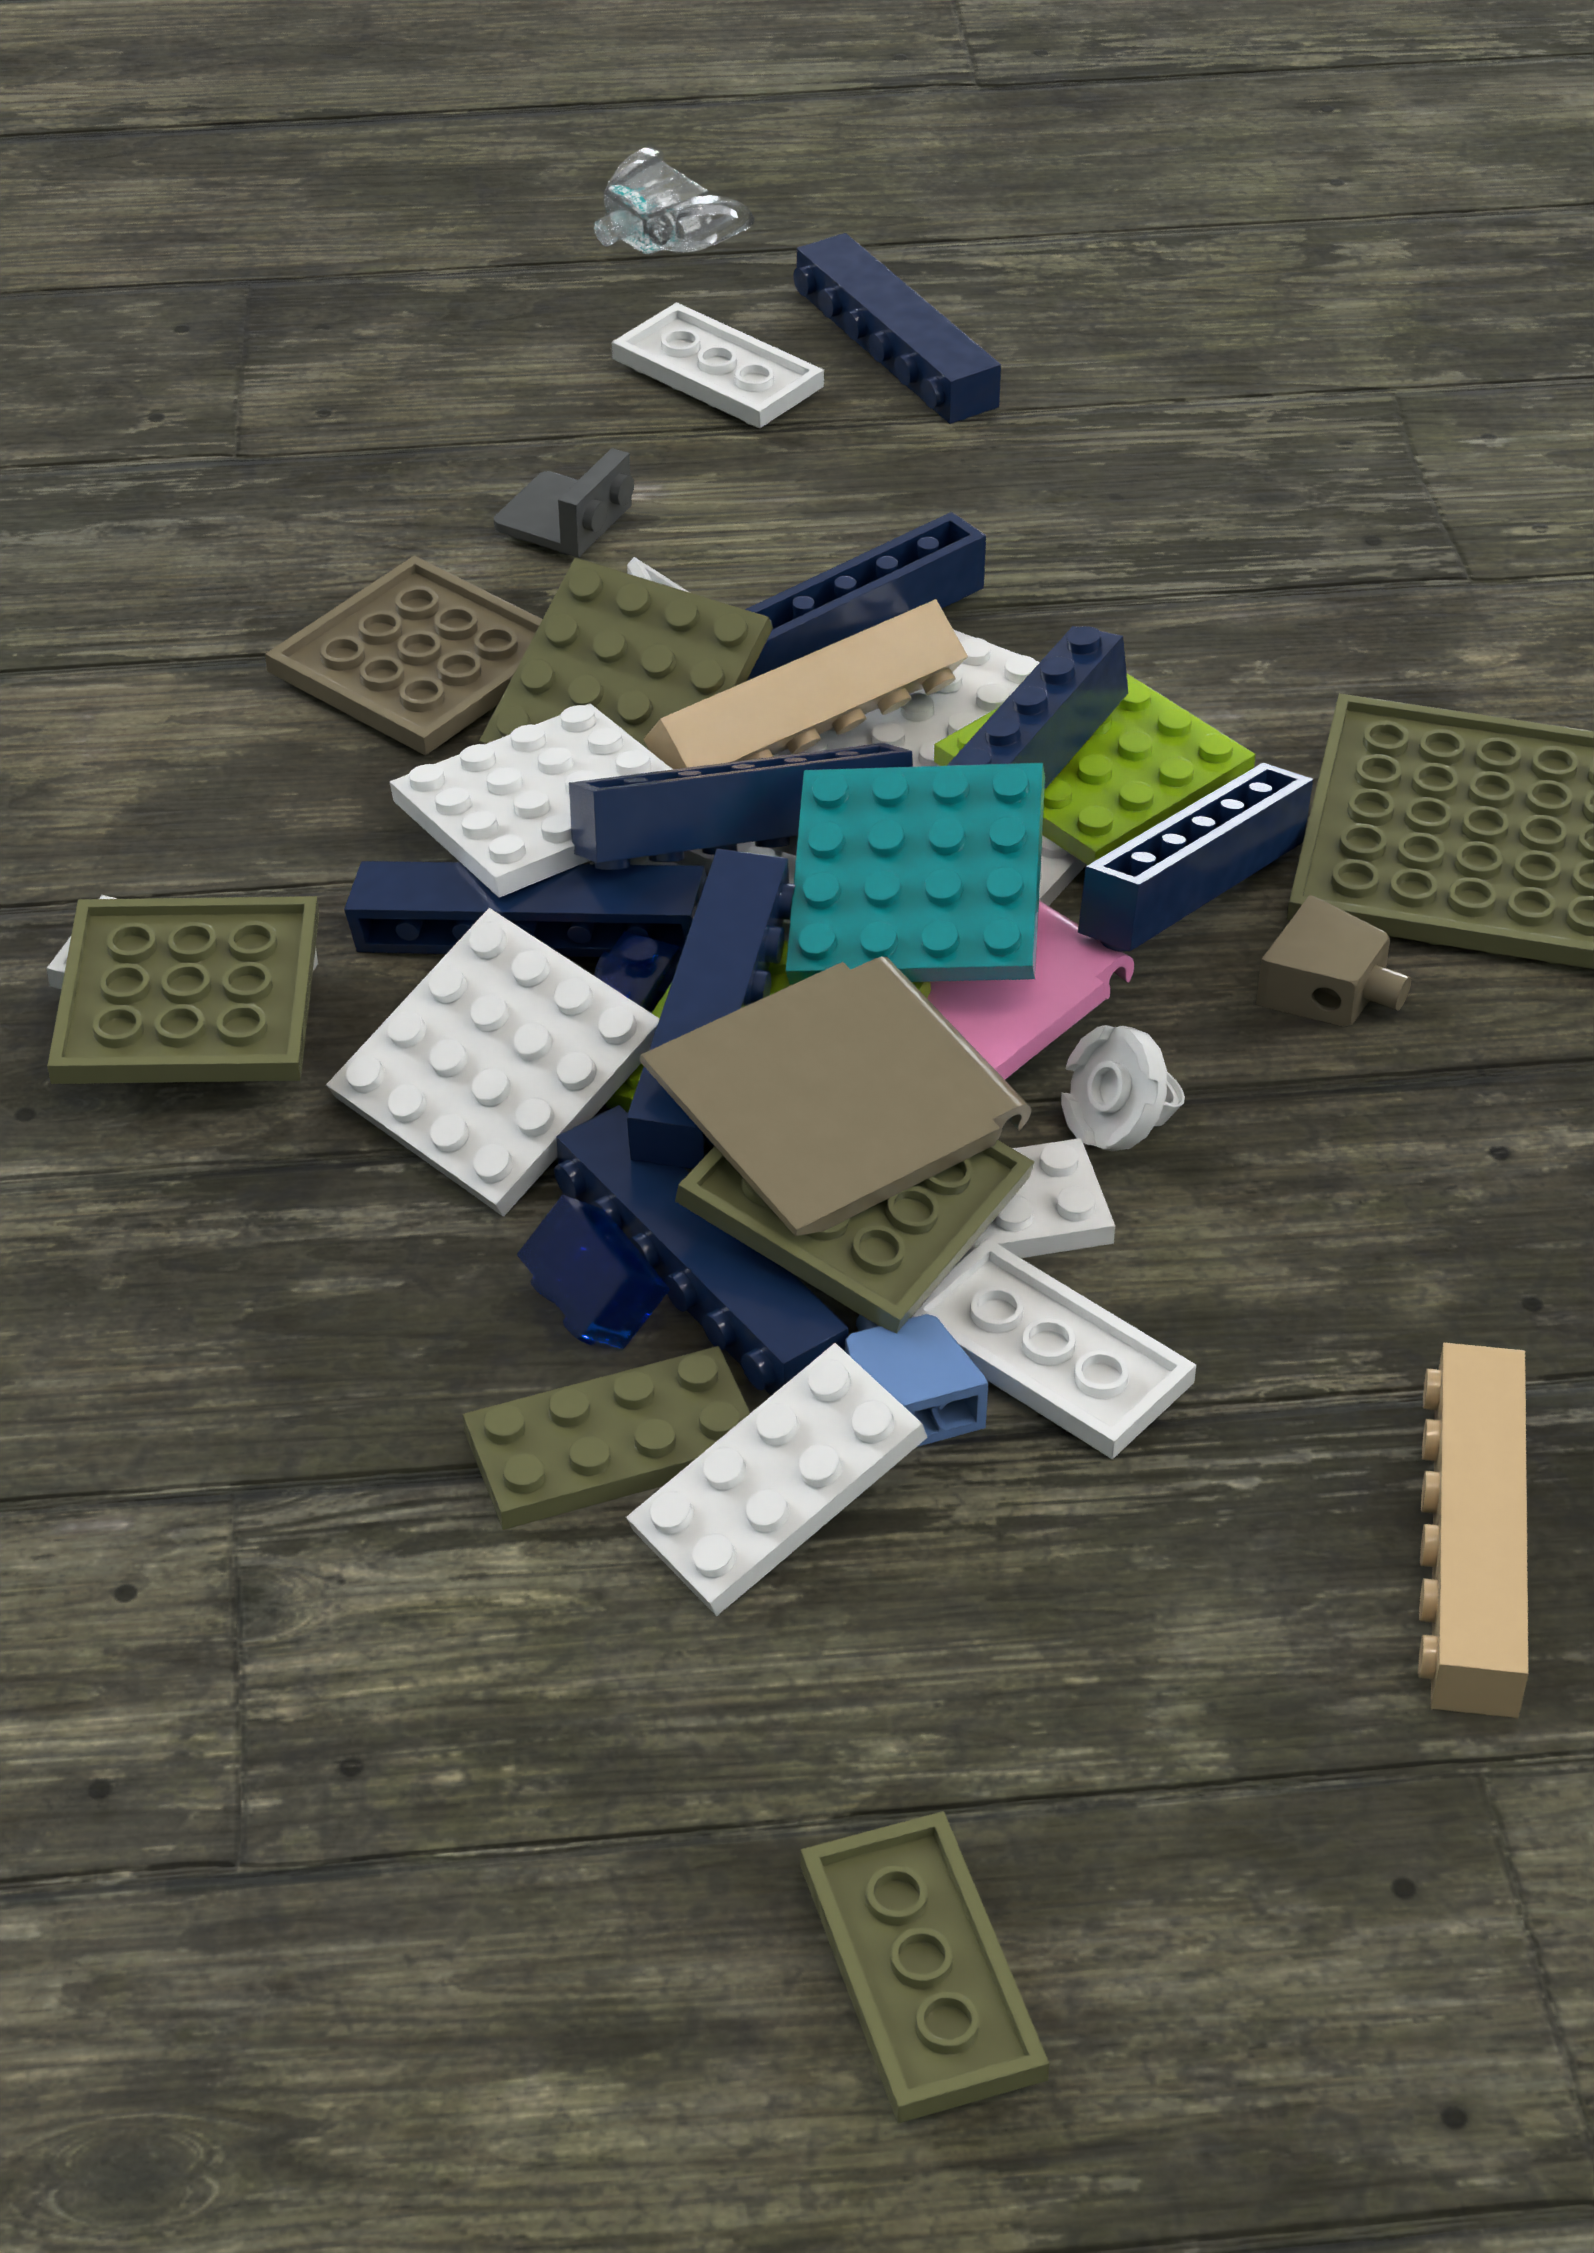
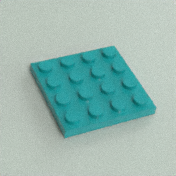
[786,763,1045,985]

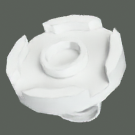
[1061,1025,1185,1151]

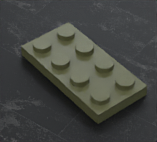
[463,1346,750,1530]
[801,1811,1049,2124]

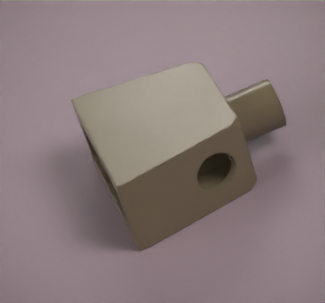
[1256,895,1411,1027]

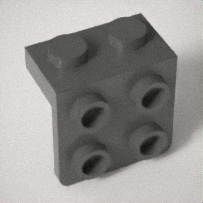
[494,448,634,558]

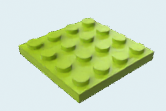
[934,674,1256,865]

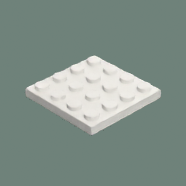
[390,703,673,898]
[326,908,659,1217]

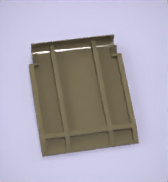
[639,956,1031,1236]

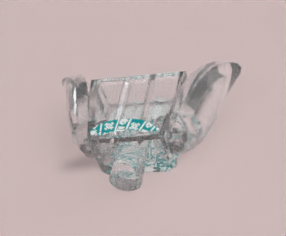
[594,146,755,254]

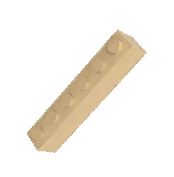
[643,599,968,769]
[1418,1343,1528,1718]

